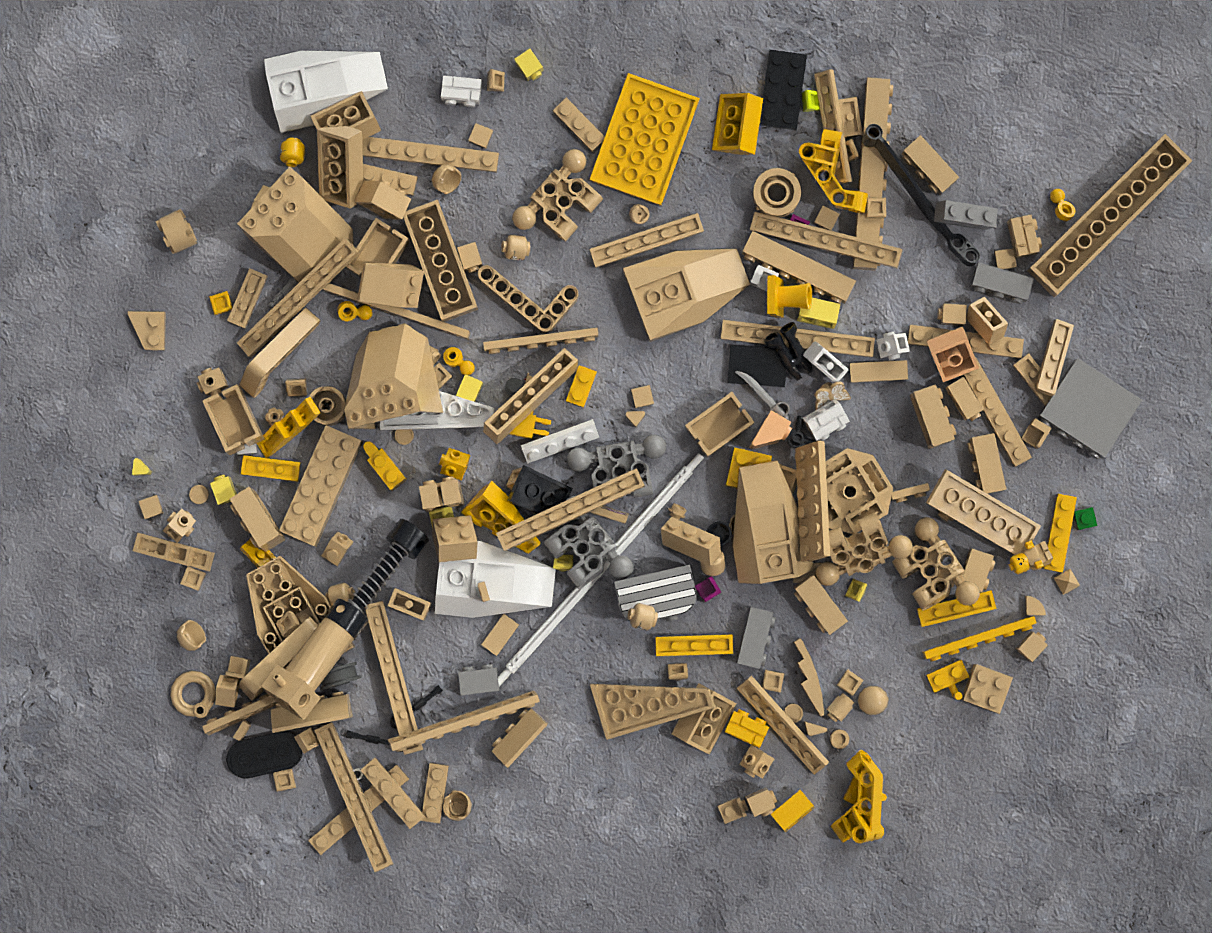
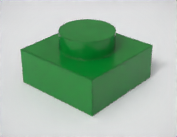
[1074,507,1098,530]

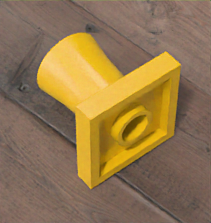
[767,275,812,318]

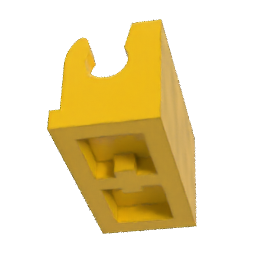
[771,790,815,832]

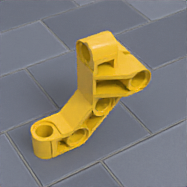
[799,129,868,213]
[831,750,884,843]

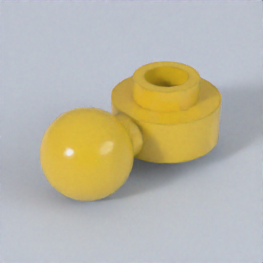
[1050,189,1076,221]
[337,301,373,321]
[443,347,475,376]

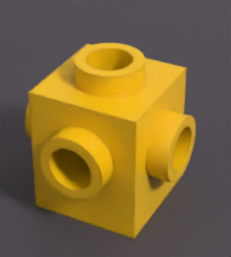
[439,448,471,481]

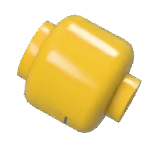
[280,138,305,167]

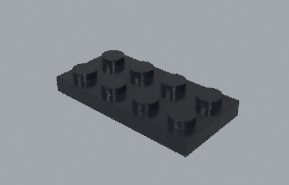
[759,49,807,130]

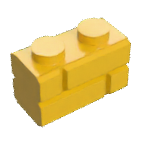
[724,709,769,748]

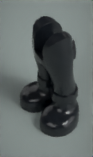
[764,322,813,381]

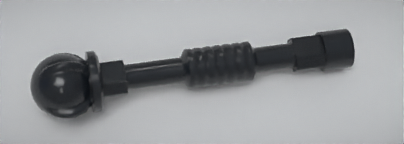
[390,685,443,729]
[346,730,403,752]

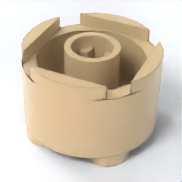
[156,209,197,254]
[309,386,346,426]

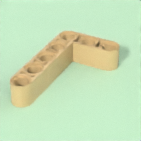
[478,265,579,333]
[239,308,321,398]
[239,617,319,701]

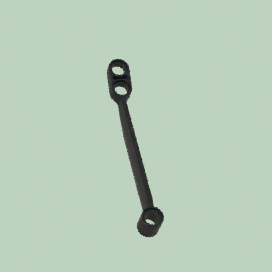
[861,124,980,267]

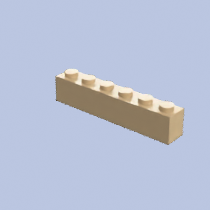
[742,231,856,304]
[483,348,578,444]

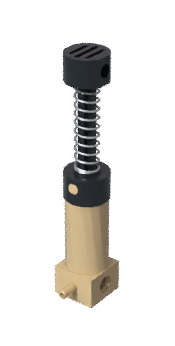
[261,519,429,720]

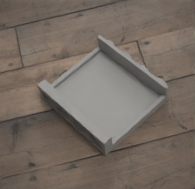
[1037,358,1142,459]

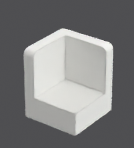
[750,265,779,292]

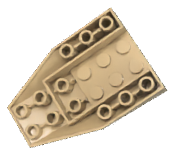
[623,249,750,342]
[246,556,355,669]

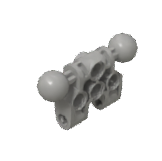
[567,435,666,498]
[544,495,633,589]

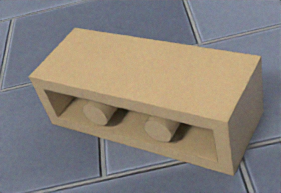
[902,135,959,195]
[967,433,1006,494]
[661,517,721,566]
[794,574,848,635]

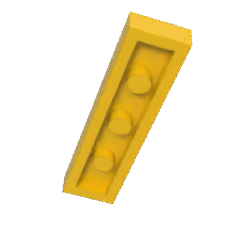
[1043,494,1077,573]
[916,590,997,627]
[655,635,733,656]

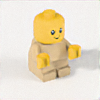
[1008,540,1053,574]

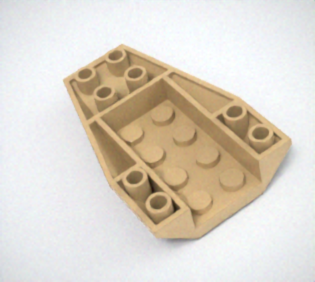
[732,460,814,584]

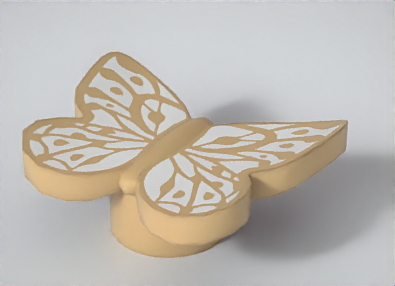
[814,382,851,410]

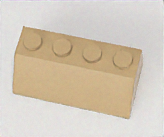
[317,126,363,208]
[271,691,353,733]

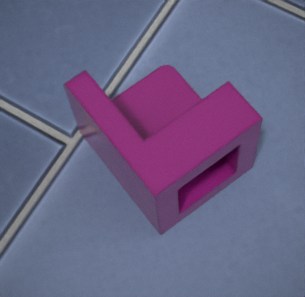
[695,576,721,603]

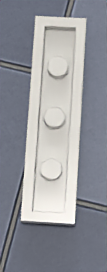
[521,419,599,464]

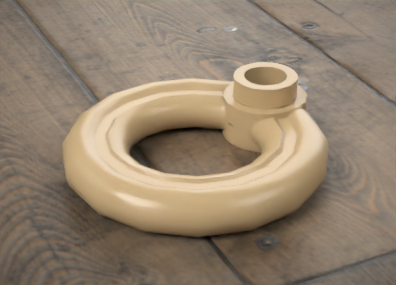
[170,671,216,718]

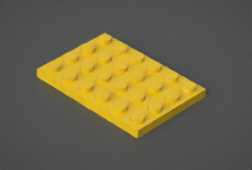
[589,73,700,206]

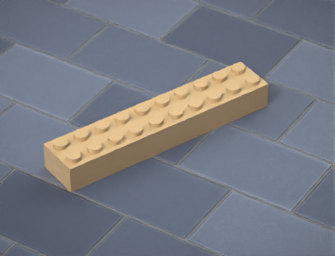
[1027,134,1192,297]

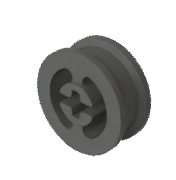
[320,662,361,691]

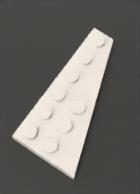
[380,391,494,430]

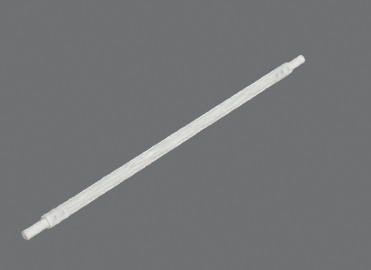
[498,453,704,687]

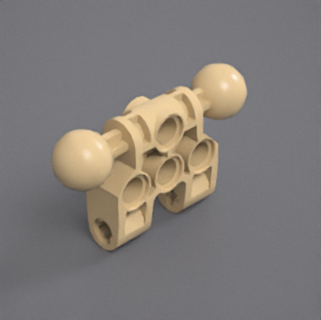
[512,149,603,242]
[816,513,913,586]
[892,517,980,611]

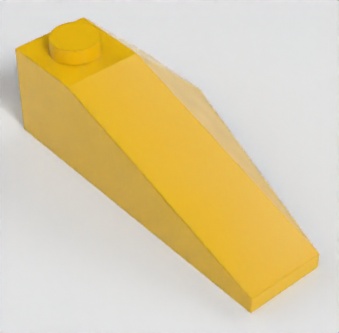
[462,481,540,554]

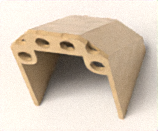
[237,167,354,283]
[344,323,443,430]

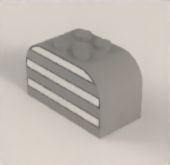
[614,565,696,624]

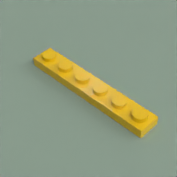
[922,616,1037,662]

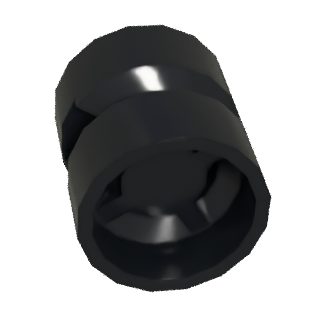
[706,521,732,547]

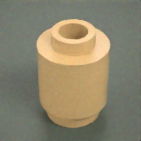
[826,693,854,722]

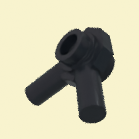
[787,416,819,449]

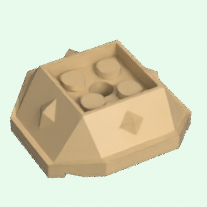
[825,448,893,534]

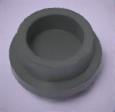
[505,378,524,397]

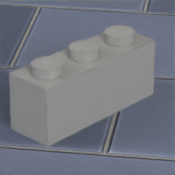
[934,200,998,230]
[970,262,1034,304]
[736,607,776,669]

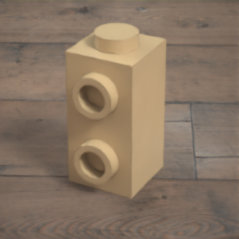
[945,377,984,421]

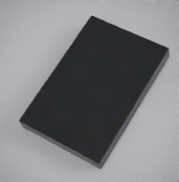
[728,345,786,388]
[508,465,573,514]

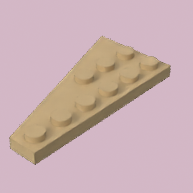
[590,684,715,740]

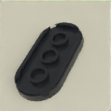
[226,731,303,779]

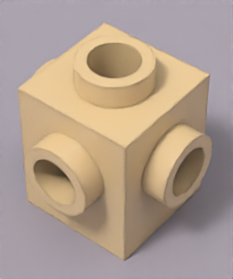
[197,367,229,396]
[163,508,196,543]
[739,745,774,779]

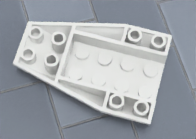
[264,51,388,133]
[435,541,556,618]

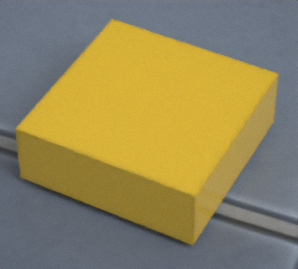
[209,291,233,315]

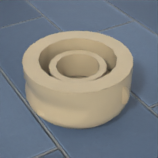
[753,168,801,218]

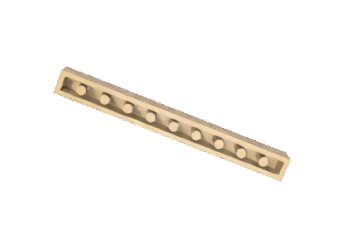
[852,77,893,271]

